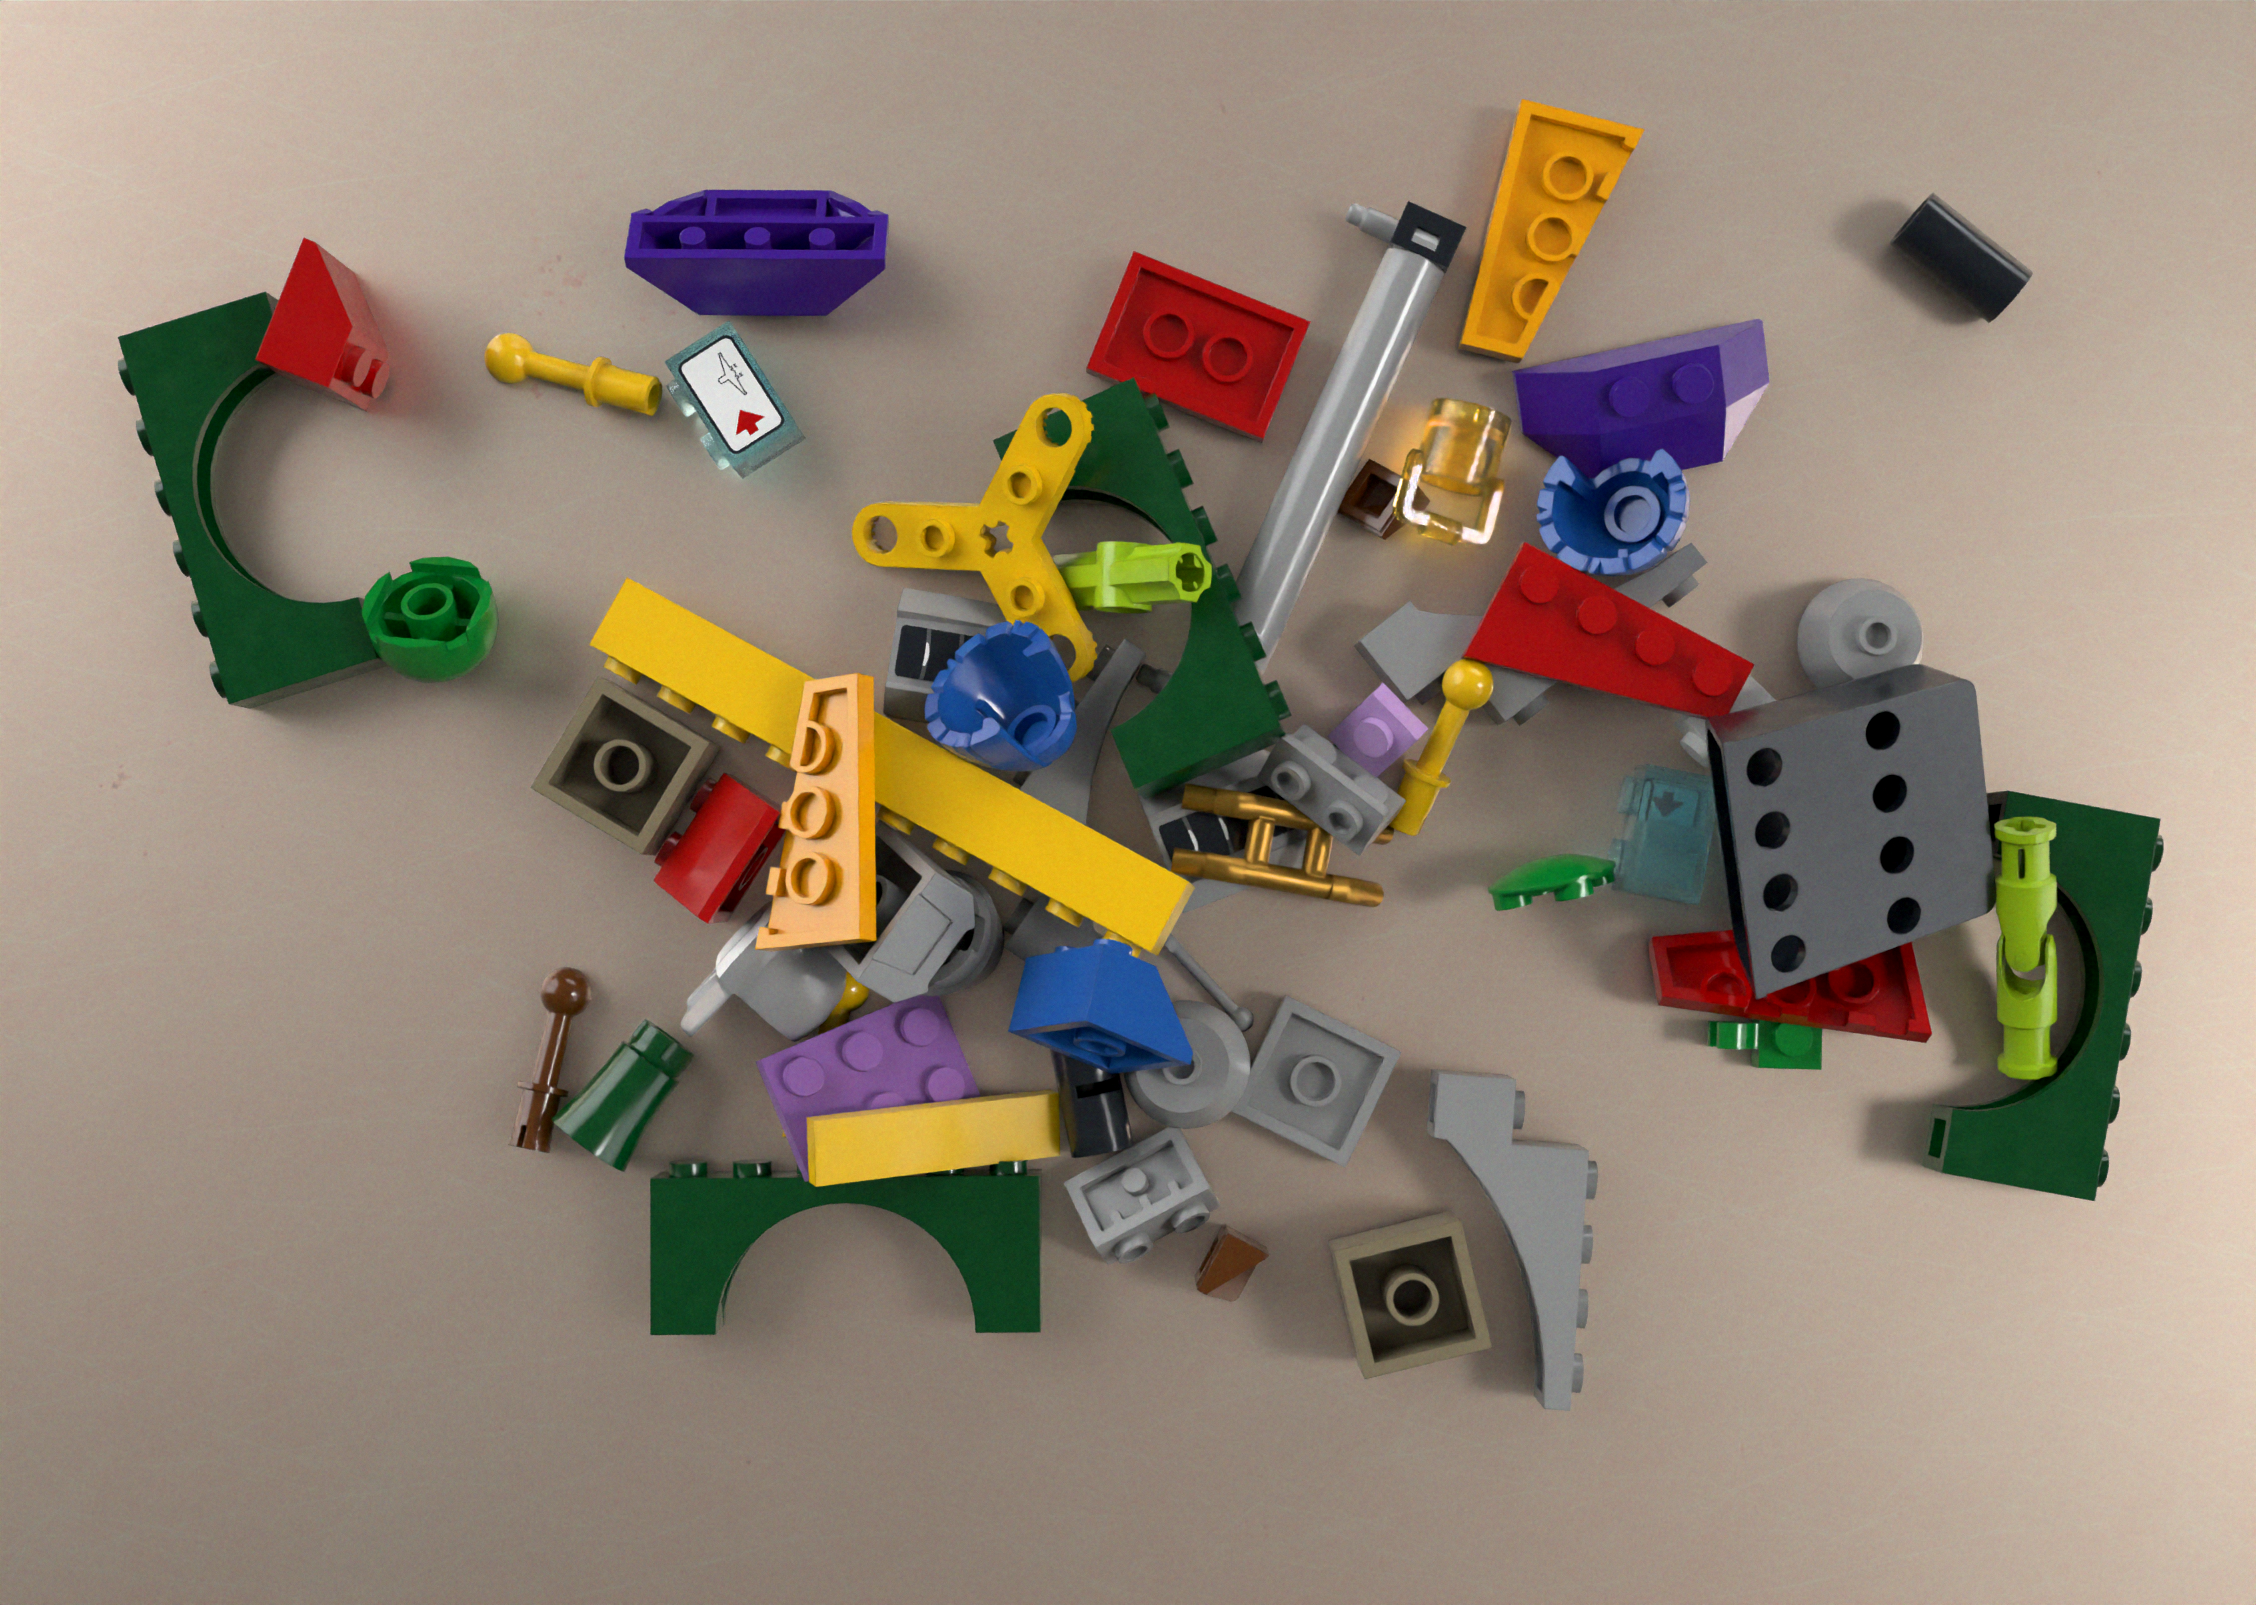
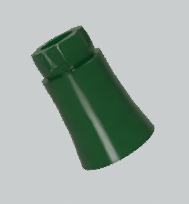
[551,1019,694,1172]

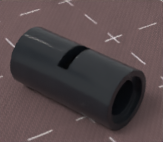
[1890,193,2033,323]
[1050,1049,1134,1158]

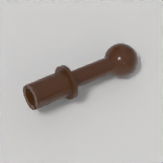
[508,967,592,1153]

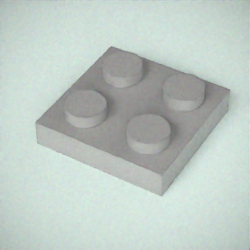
[1231,995,1402,1168]

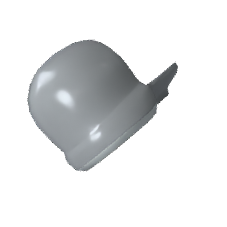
[681,901,847,1042]

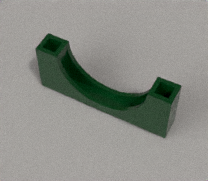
[118,291,388,709]
[993,377,1292,800]
[1922,791,2164,1201]
[650,1159,1043,1335]

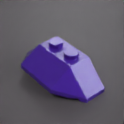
[624,190,889,316]
[1512,319,1770,479]

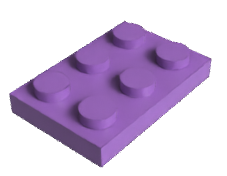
[756,995,981,1182]

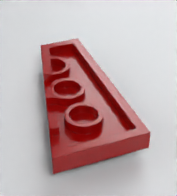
[1461,542,1755,720]
[1648,930,1932,1043]

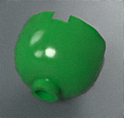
[362,556,499,683]

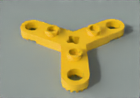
[852,393,1097,683]

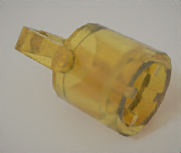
[1392,398,1512,546]

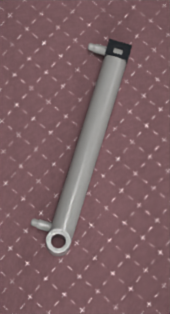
[1136,201,1467,694]

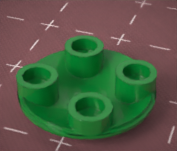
[1488,854,1616,911]

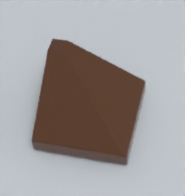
[1337,459,1430,540]

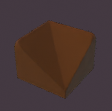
[1194,1225,1269,1302]

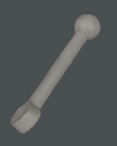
[1164,933,1254,1032]

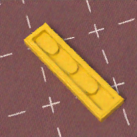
[806,1089,1060,1187]

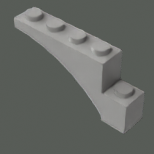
[1354,542,1708,726]
[1003,638,1146,962]
[1427,1069,1598,1411]

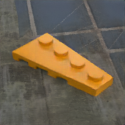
[1458,99,1645,364]
[755,673,876,952]

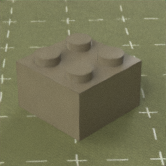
[530,676,721,856]
[1328,1210,1492,1379]

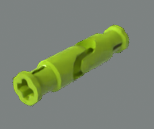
[1995,817,2057,1080]

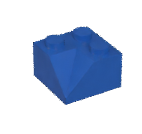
[1008,939,1193,1074]

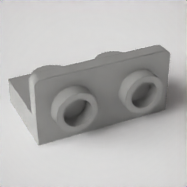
[1257,723,1406,856]
[1064,1126,1220,1264]

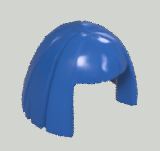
[1536,449,1690,577]
[924,620,1077,771]

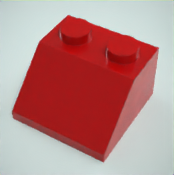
[255,238,390,412]
[653,772,786,924]

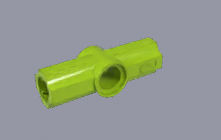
[1053,541,1212,614]

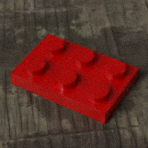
[1086,251,1311,443]

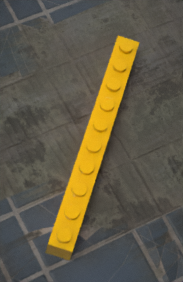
[589,577,1195,958]

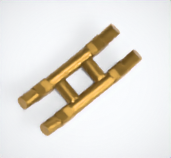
[1171,783,1394,907]

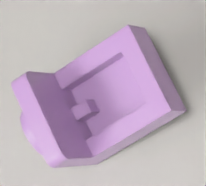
[1327,683,1428,778]

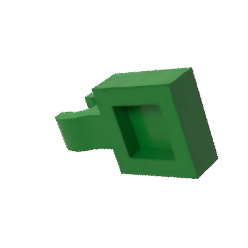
[1707,1019,1822,1070]

